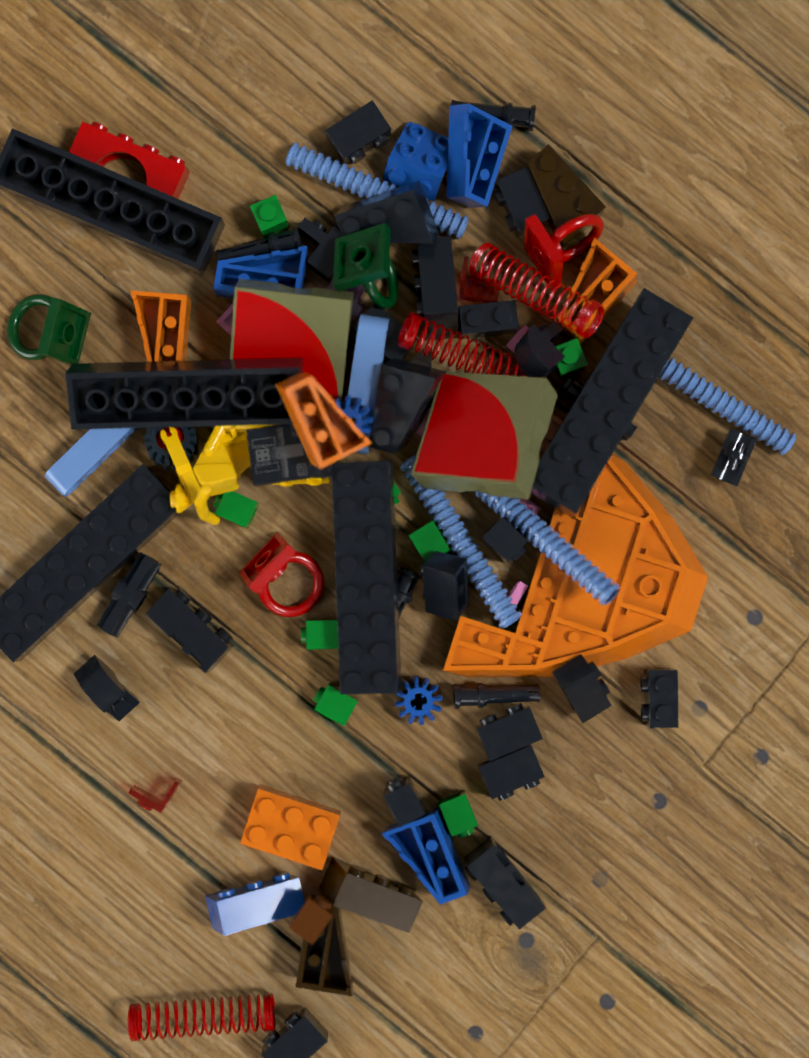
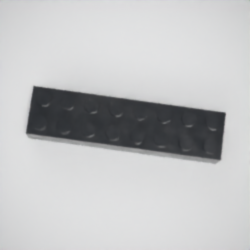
[0,128,225,276]
[531,288,694,518]
[65,358,303,429]
[331,461,401,695]
[0,464,179,662]

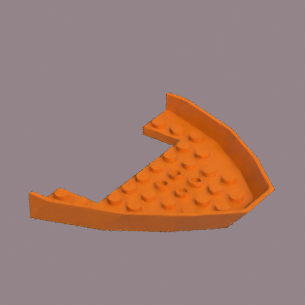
[442,409,708,678]

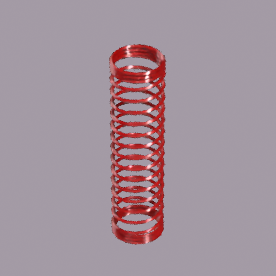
[469,242,604,338]
[398,312,527,377]
[128,993,276,1042]

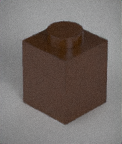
[288,893,334,945]

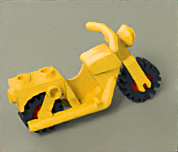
[144,424,335,525]

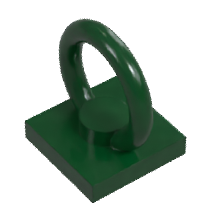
[333,223,398,309]
[7,294,91,366]

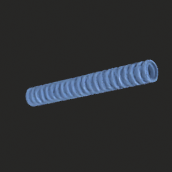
[286,142,469,240]
[659,358,796,455]
[400,455,522,628]
[471,491,620,605]

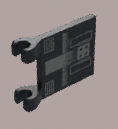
[246,424,332,487]

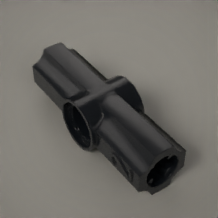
[96,552,162,638]

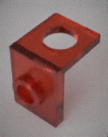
[459,256,501,303]
[128,779,182,813]

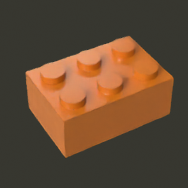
[240,784,342,870]

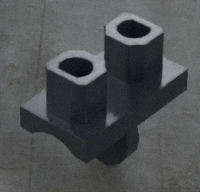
[710,428,757,487]

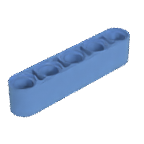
[348,314,389,455]
[44,428,138,497]

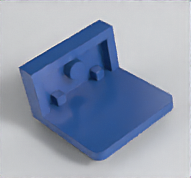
[383,122,449,201]

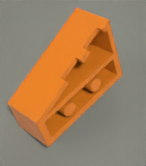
[558,237,637,345]
[130,290,192,362]
[276,372,372,469]

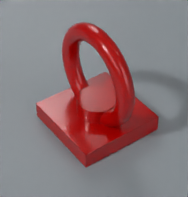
[524,214,604,292]
[239,532,324,617]

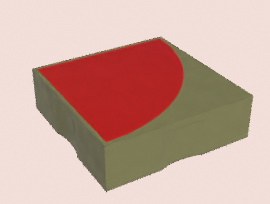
[230,279,354,402]
[411,372,558,500]

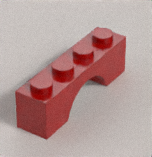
[69,121,190,199]

